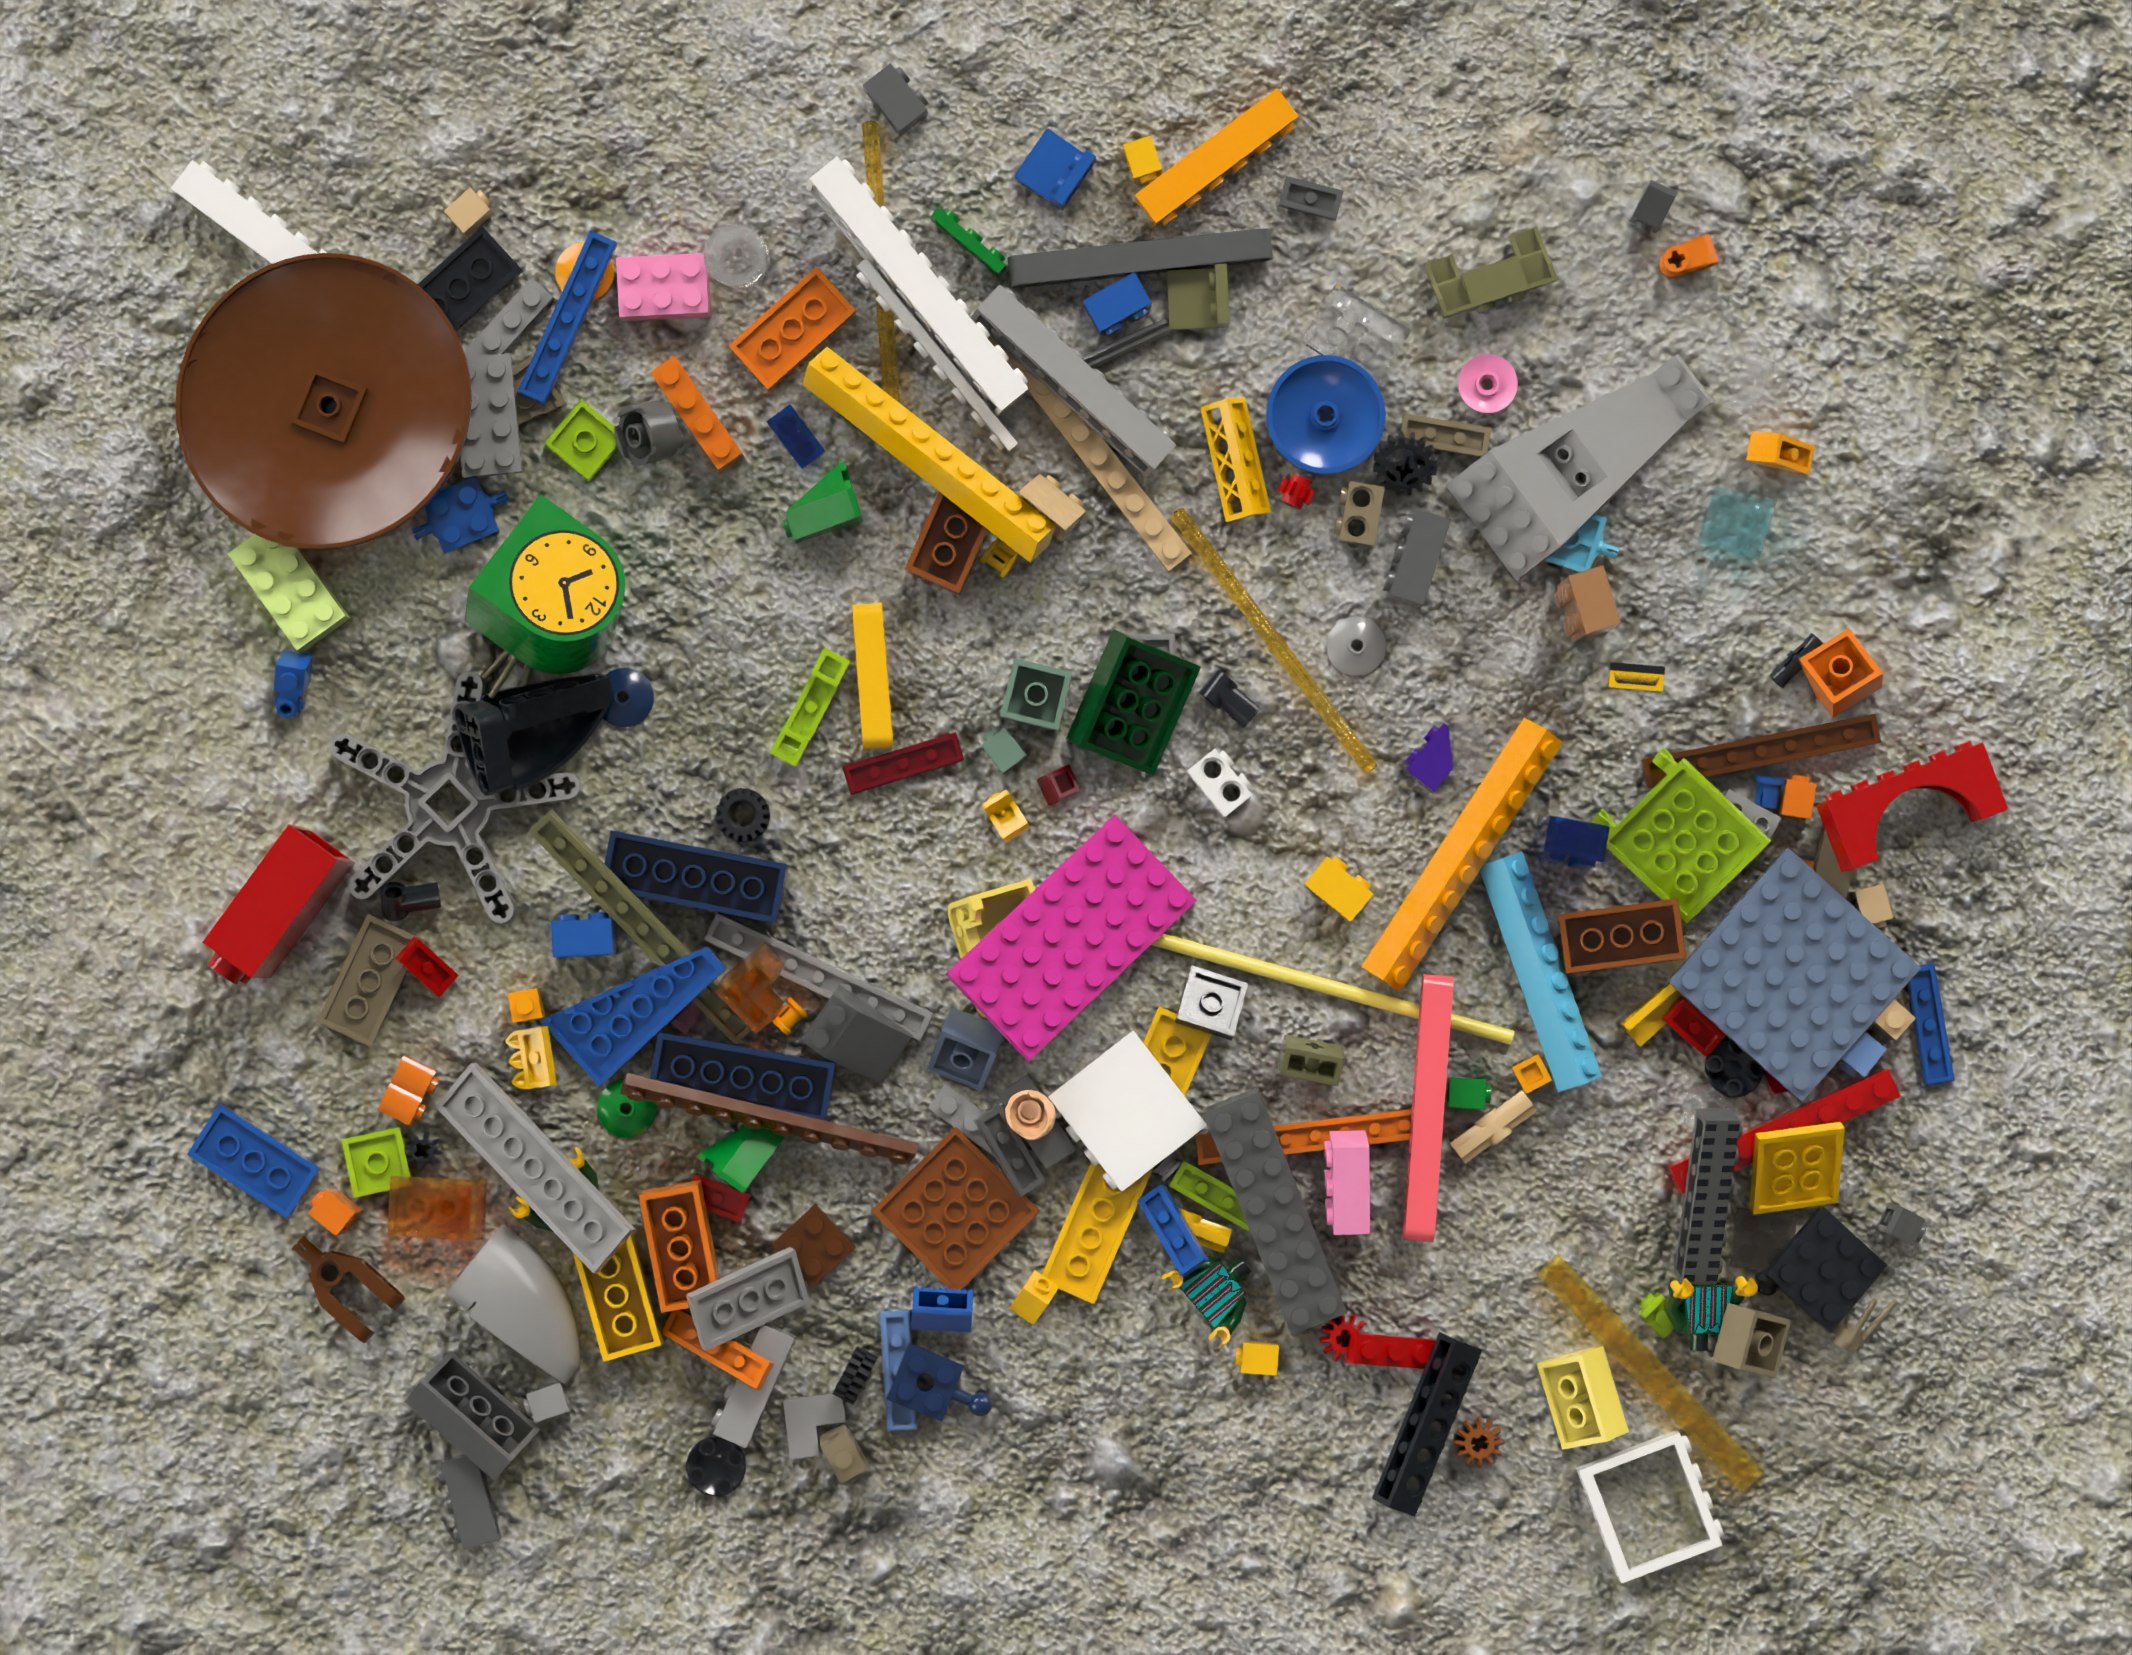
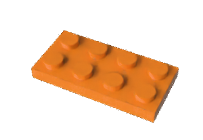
[728,267,857,391]

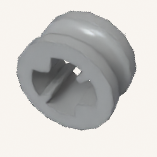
[1152,1153,1181,1181]

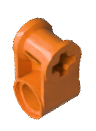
[1659,234,1720,278]

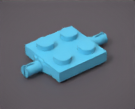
[1544,514,1619,573]

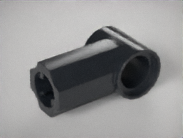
[1199,669,1261,728]
[380,882,441,921]

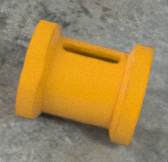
[770,997,809,1036]

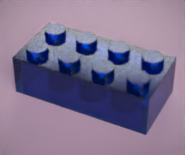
[1532,815,1610,870]

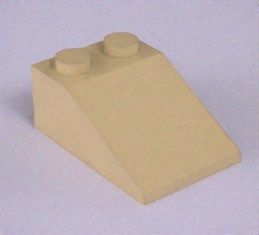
[1018,474,1086,543]

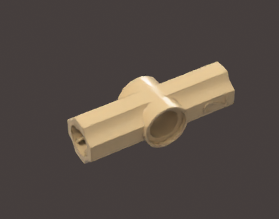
[1450,1090,1537,1164]

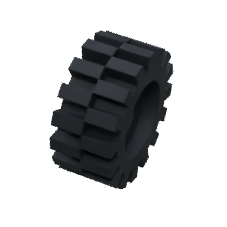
[715,788,771,842]
[832,1346,878,1405]

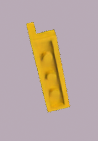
[1200,397,1271,522]
[1619,982,1690,1047]

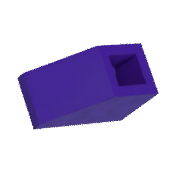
[1405,723,1453,793]

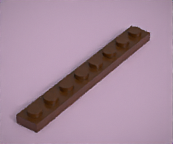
[1641,714,1881,789]

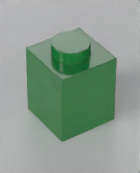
[1447,1077,1491,1110]

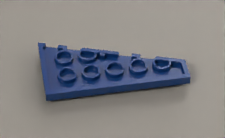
[540,947,727,1087]

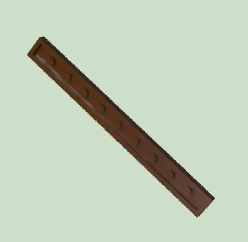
[620,1073,918,1164]

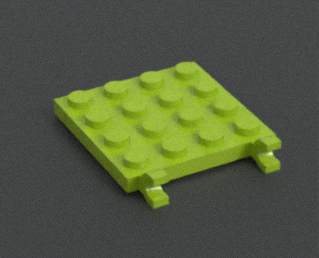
[1591,747,1771,924]

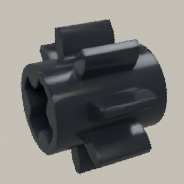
[405,1132,444,1169]

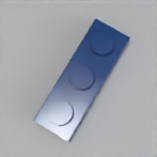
[1137,1184,1209,1277]

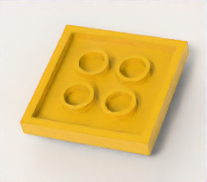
[1749,1122,1845,1215]

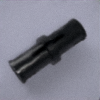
[1769,633,1823,689]

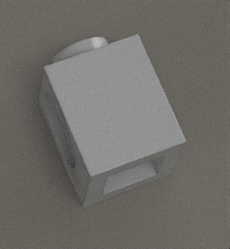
[523,1382,572,1423]

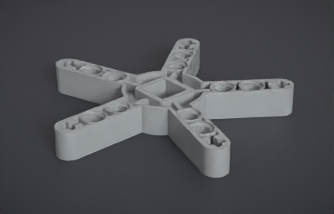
[330,672,583,924]

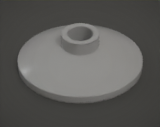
[1327,617,1386,676]

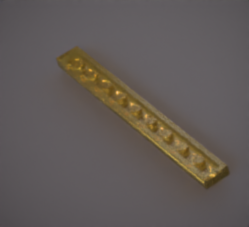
[1536,1253,1764,1493]

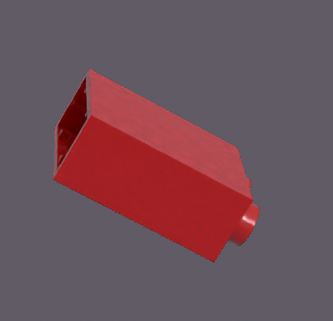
[202,824,355,985]

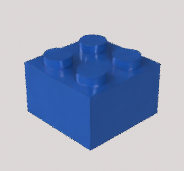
[551,913,618,958]

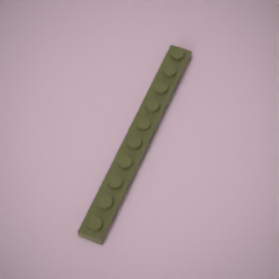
[529,809,758,1045]

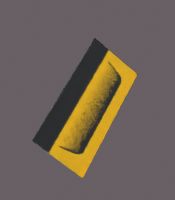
[1608,662,1665,692]

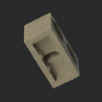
[1334,481,1385,548]

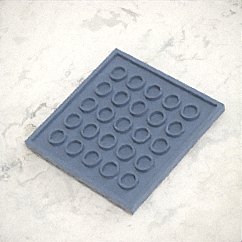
[1667,848,1921,1102]

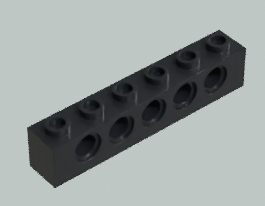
[1372,1332,1482,1517]

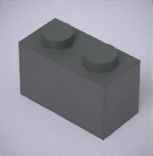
[863,63,929,136]

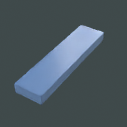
[880,1310,917,1432]

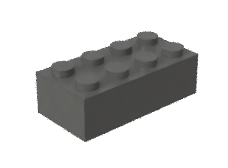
[404,1351,541,1481]

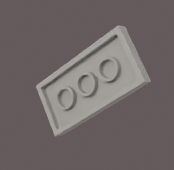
[460,353,523,478]
[686,1247,810,1351]

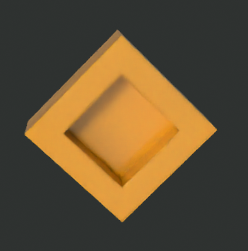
[1511,1054,1552,1094]

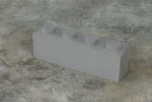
[711,1323,796,1448]

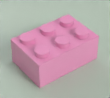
[616,253,711,322]
[1324,1130,1370,1235]

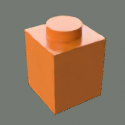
[1777,775,1817,820]

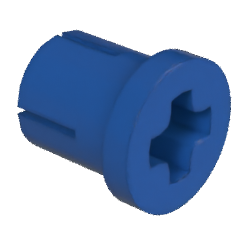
[1754,775,1785,809]

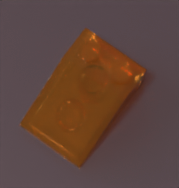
[388,1176,487,1240]

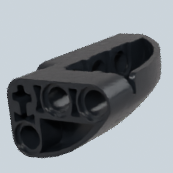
[455,674,612,796]

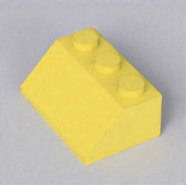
[1537,1346,1629,1450]

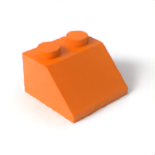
[1799,628,1883,718]

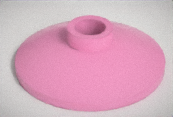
[1458,354,1518,413]

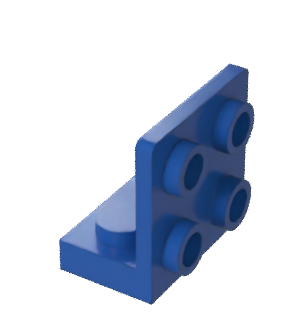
[1015,129,1096,211]

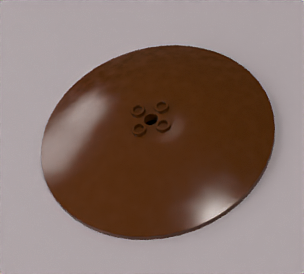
[175,253,472,550]

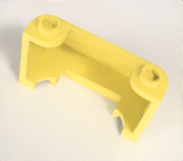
[948,879,1036,1017]

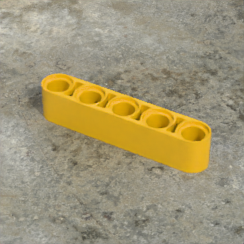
[852,602,893,750]

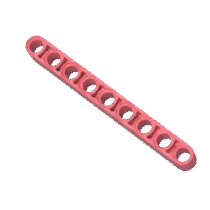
[1403,974,1454,1242]

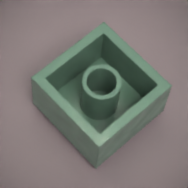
[1000,658,1072,732]

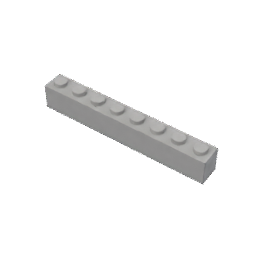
[971,284,1176,478]

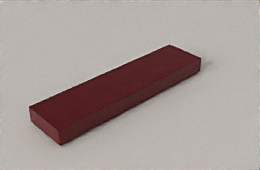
[842,732,965,795]

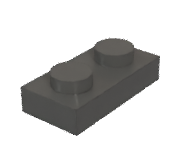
[1278,176,1344,221]

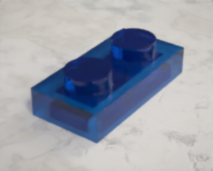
[766,404,826,470]

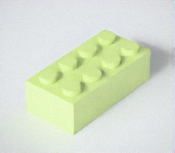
[228,534,350,653]

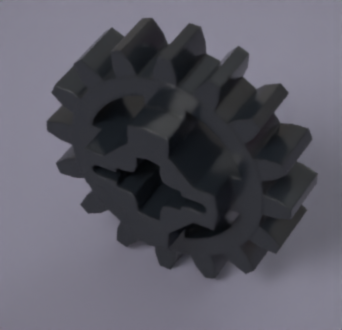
[1373,431,1438,496]

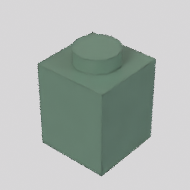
[981,727,1027,775]

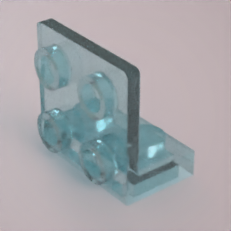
[1699,486,1777,560]

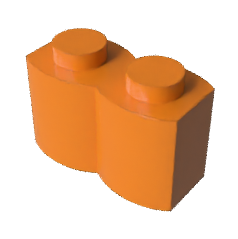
[377,1055,440,1126]

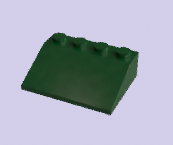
[1066,629,1201,776]

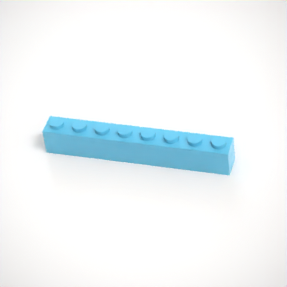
[1480,851,1602,1092]

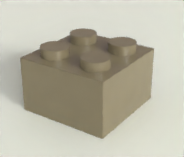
[1712,1303,1791,1378]

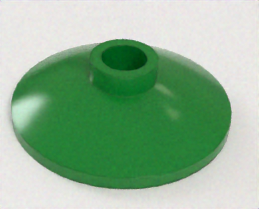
[597,1079,657,1138]

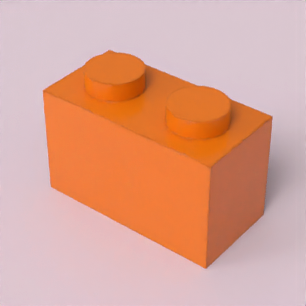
[308,1188,363,1236]

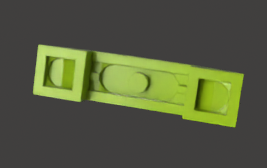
[770,647,851,767]

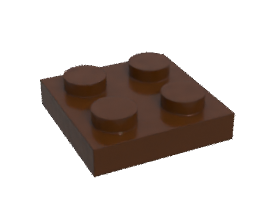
[772,1203,856,1288]

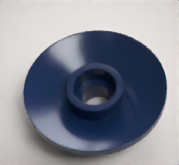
[603,668,654,727]

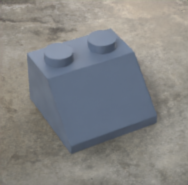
[927,1007,1004,1091]

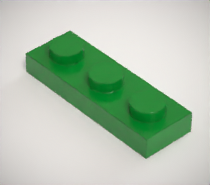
[931,207,1007,278]

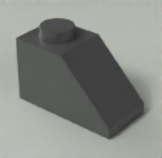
[1629,180,1678,234]
[1876,1202,1926,1246]

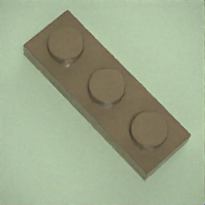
[1400,413,1492,458]

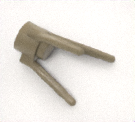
[482,650,533,698]
[1832,1298,1898,1354]

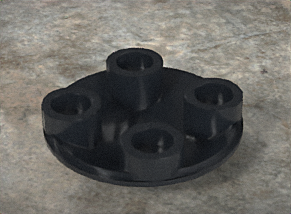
[1705,1038,1765,1097]
[686,1436,746,1496]

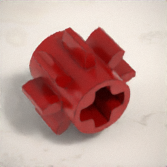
[1277,473,1316,510]

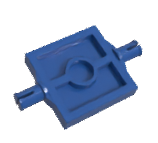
[412,477,510,554]

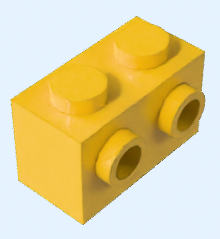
[1303,856,1373,922]

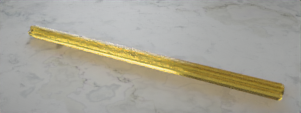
[862,121,900,403]
[1171,507,1377,774]

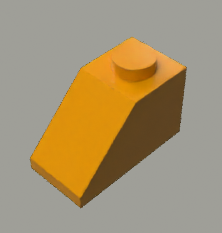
[1746,431,1815,475]

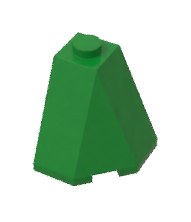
[782,462,864,543]
[697,1127,786,1193]

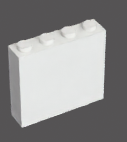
[1048,1030,1207,1192]

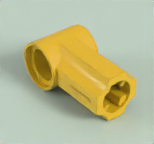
[1179,1208,1232,1253]

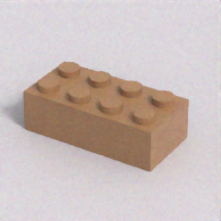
[1554,566,1621,642]

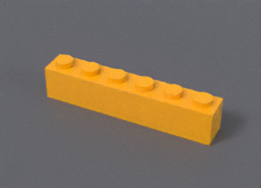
[1134,88,1299,228]

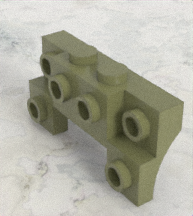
[1424,226,1558,319]

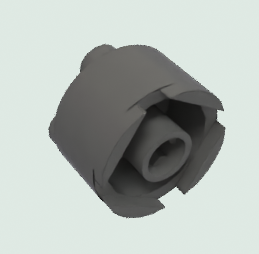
[614,400,684,466]

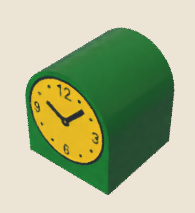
[464,494,625,674]

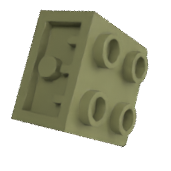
[1167,264,1230,330]

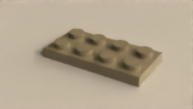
[317,914,423,1047]

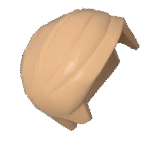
[1005,1090,1056,1140]

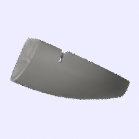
[446,1224,581,1384]

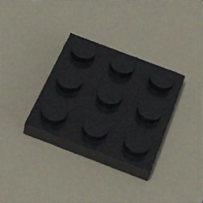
[1763,1206,1887,1333]

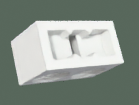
[1187,749,1253,818]

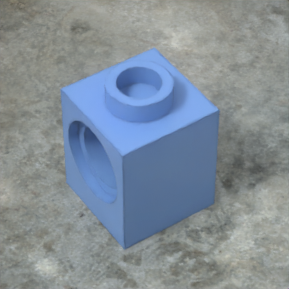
[1840,1032,1887,1078]

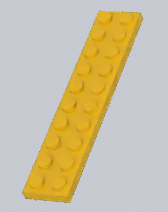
[1042,1006,1212,1304]

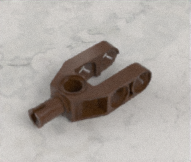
[291,1235,405,1343]

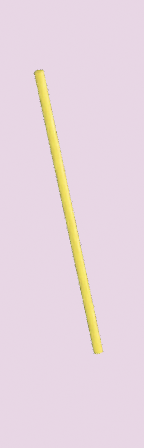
[1151,933,1514,1045]

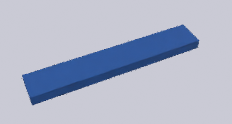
[517,230,618,406]

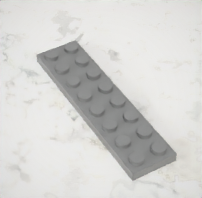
[435,1063,635,1274]

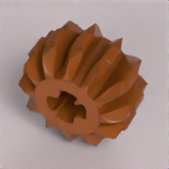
[1453,1416,1504,1468]

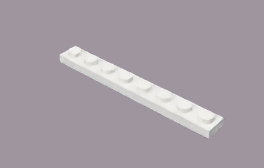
[856,259,1018,452]

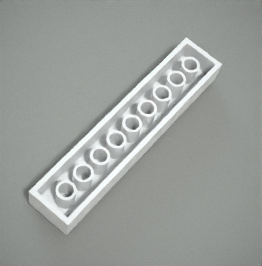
[806,156,1029,417]

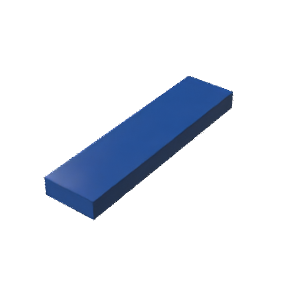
[1906,963,1955,1086]

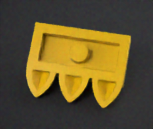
[505,1026,557,1089]

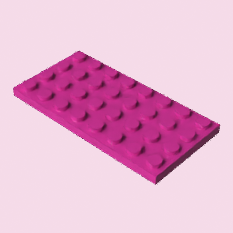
[945,815,1197,1062]

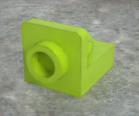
[1637,1292,1674,1339]

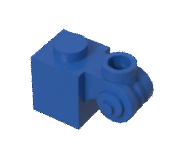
[274,650,313,718]

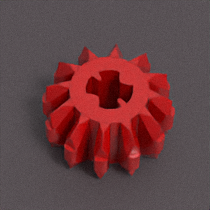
[1319,1313,1370,1363]

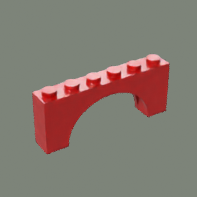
[1816,740,2008,873]

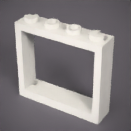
[1576,1430,1724,1584]

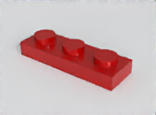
[1348,1332,1435,1369]

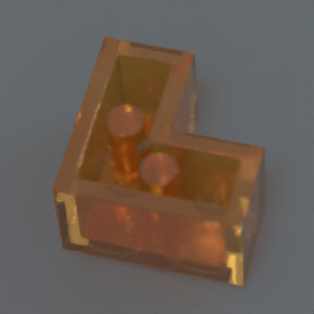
[715,943,784,1034]

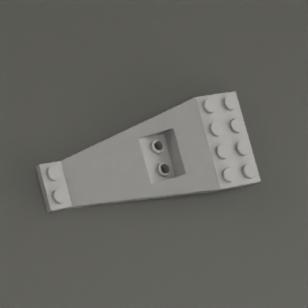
[1446,354,1714,581]

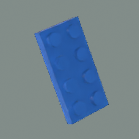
[187,1104,321,1219]

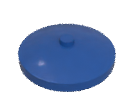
[1266,355,1386,475]

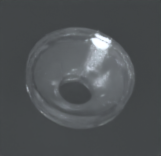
[1681,1084,1736,1132]

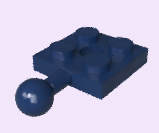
[886,1343,992,1422]

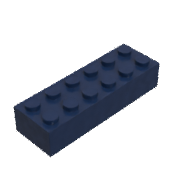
[604,830,789,924]
[650,1032,837,1121]

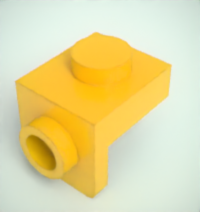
[982,790,1031,843]

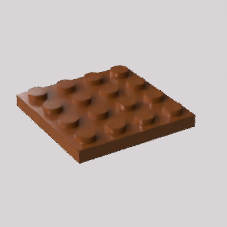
[871,1127,1040,1291]

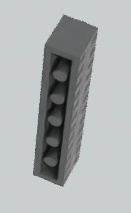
[1673,1108,1743,1285]

